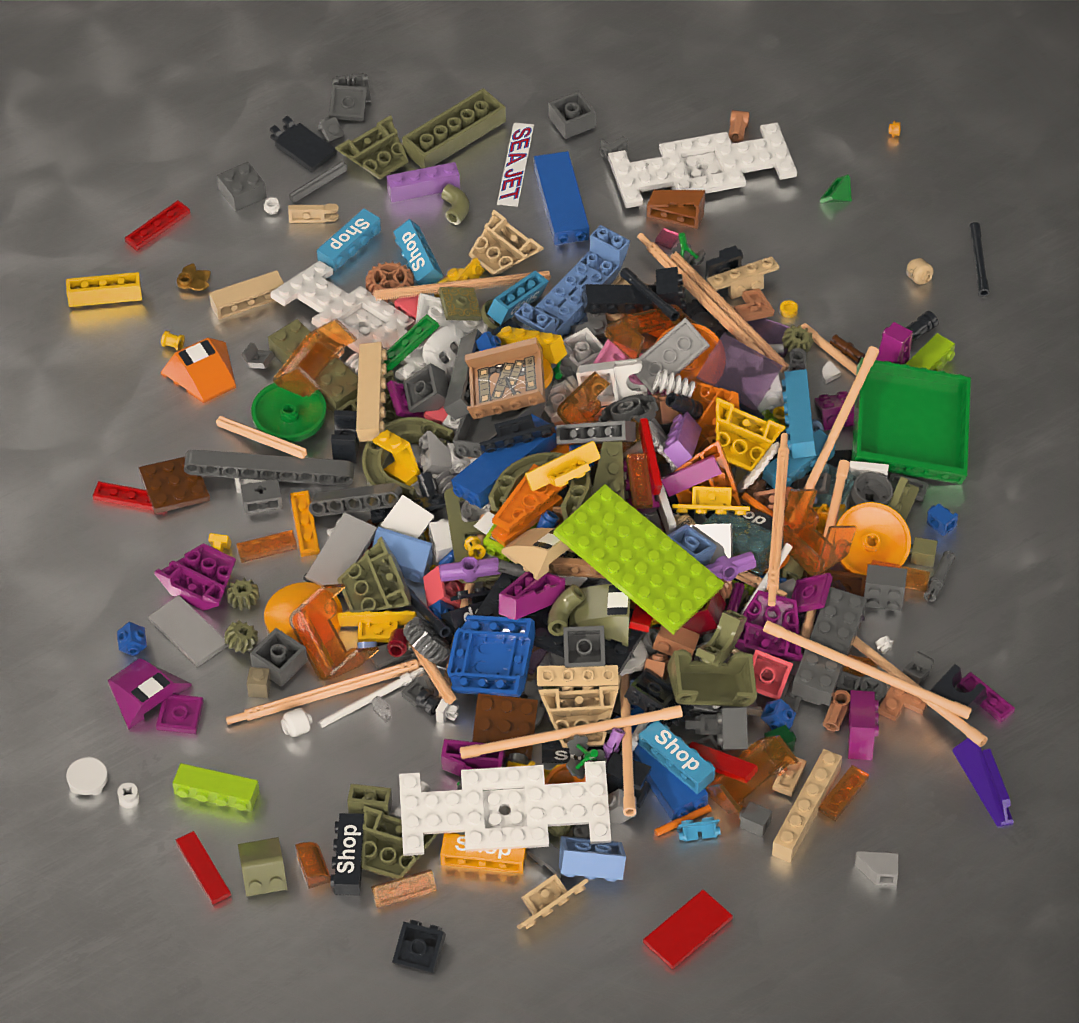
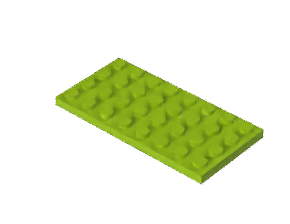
[553,484,725,635]

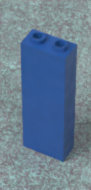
[534,151,589,245]
[451,414,558,509]
[613,707,709,821]

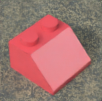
[423,565,465,610]
[753,650,793,700]

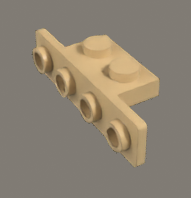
[707,257,779,300]
[537,665,618,691]
[517,874,589,930]

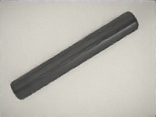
[289,162,348,203]

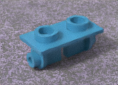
[677,817,721,842]

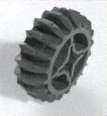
[403,617,452,664]

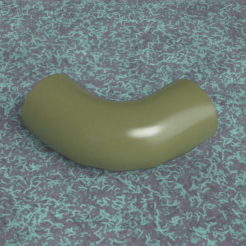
[441,183,470,225]
[548,584,585,636]

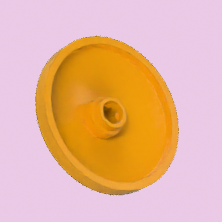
[833,502,911,577]
[264,582,343,650]

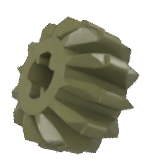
[781,324,814,353]
[226,577,260,611]
[224,620,258,654]

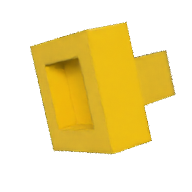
[208,533,231,552]

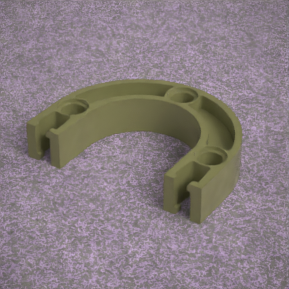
[362,417,454,500]
[488,452,593,521]

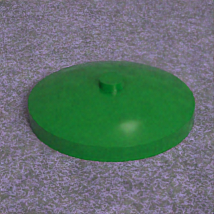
[251,380,327,442]

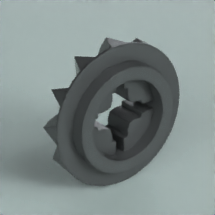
[857,675,887,702]

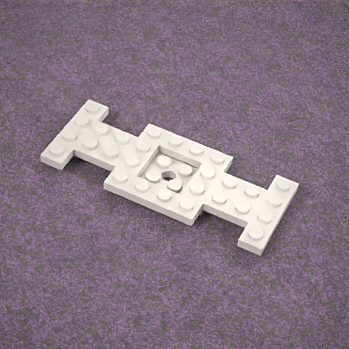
[608,122,797,208]
[271,261,457,381]
[399,761,611,856]

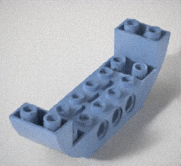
[514,225,630,336]

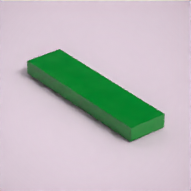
[384,314,440,373]

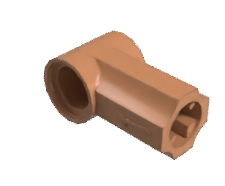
[729,110,750,143]
[823,690,850,732]

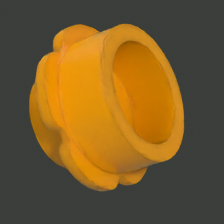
[889,120,901,138]

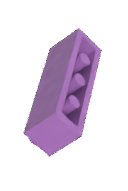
[386,162,460,203]
[663,412,702,468]

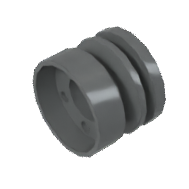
[846,472,893,510]

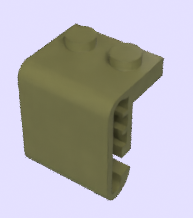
[238,837,287,897]

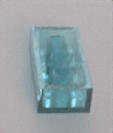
[701,511,784,575]

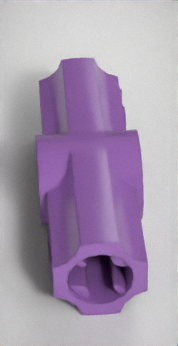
[705,551,756,581]
[439,556,500,582]

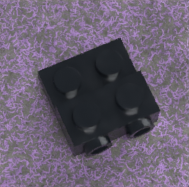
[705,245,743,282]
[624,668,674,713]
[392,920,446,974]

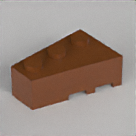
[647,190,705,229]

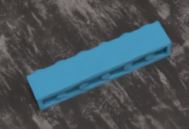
[781,369,816,458]

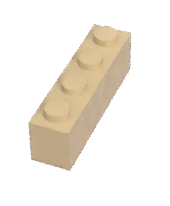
[209,270,284,320]

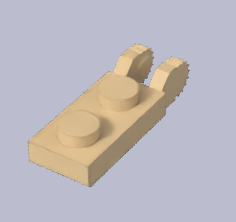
[288,203,339,223]

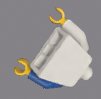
[424,519,475,571]

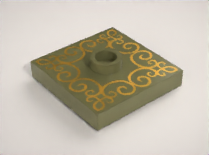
[438,287,482,321]

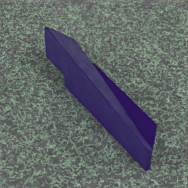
[952,738,1014,827]

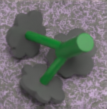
[672,232,706,267]
[566,735,607,779]

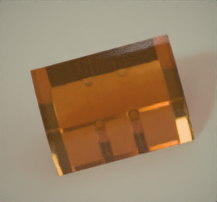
[295,842,331,889]

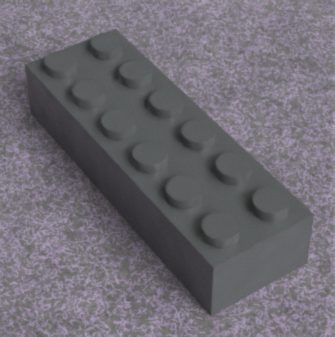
[791,587,867,706]

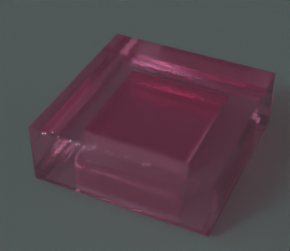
[655,228,679,250]

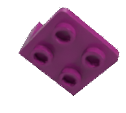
[814,391,855,431]

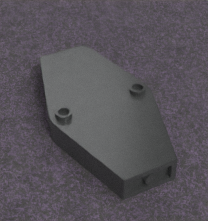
[453,363,556,458]

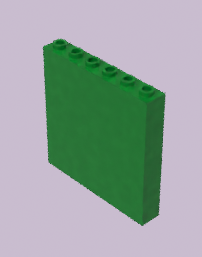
[852,358,971,485]

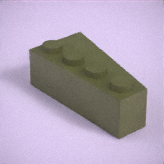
[593,442,625,500]

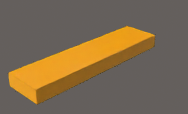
[290,490,320,557]

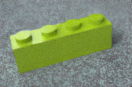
[906,333,955,371]
[173,763,260,811]

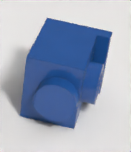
[475,331,501,351]
[927,504,958,537]

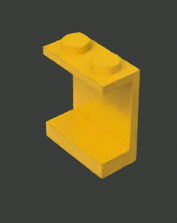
[372,430,421,486]

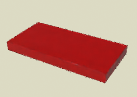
[643,889,733,970]

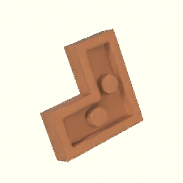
[734,288,775,322]
[878,686,927,721]

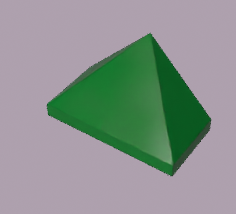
[819,174,852,203]

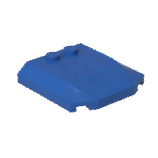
[447,615,535,697]

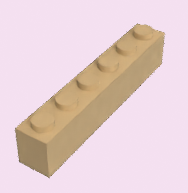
[356,342,387,442]
[772,749,842,863]

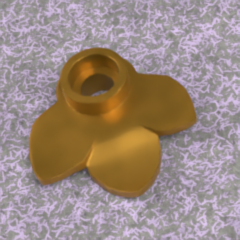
[177,263,211,291]

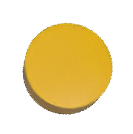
[779,300,798,318]

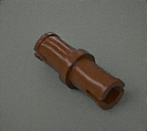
[830,334,865,364]

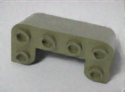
[667,649,757,707]

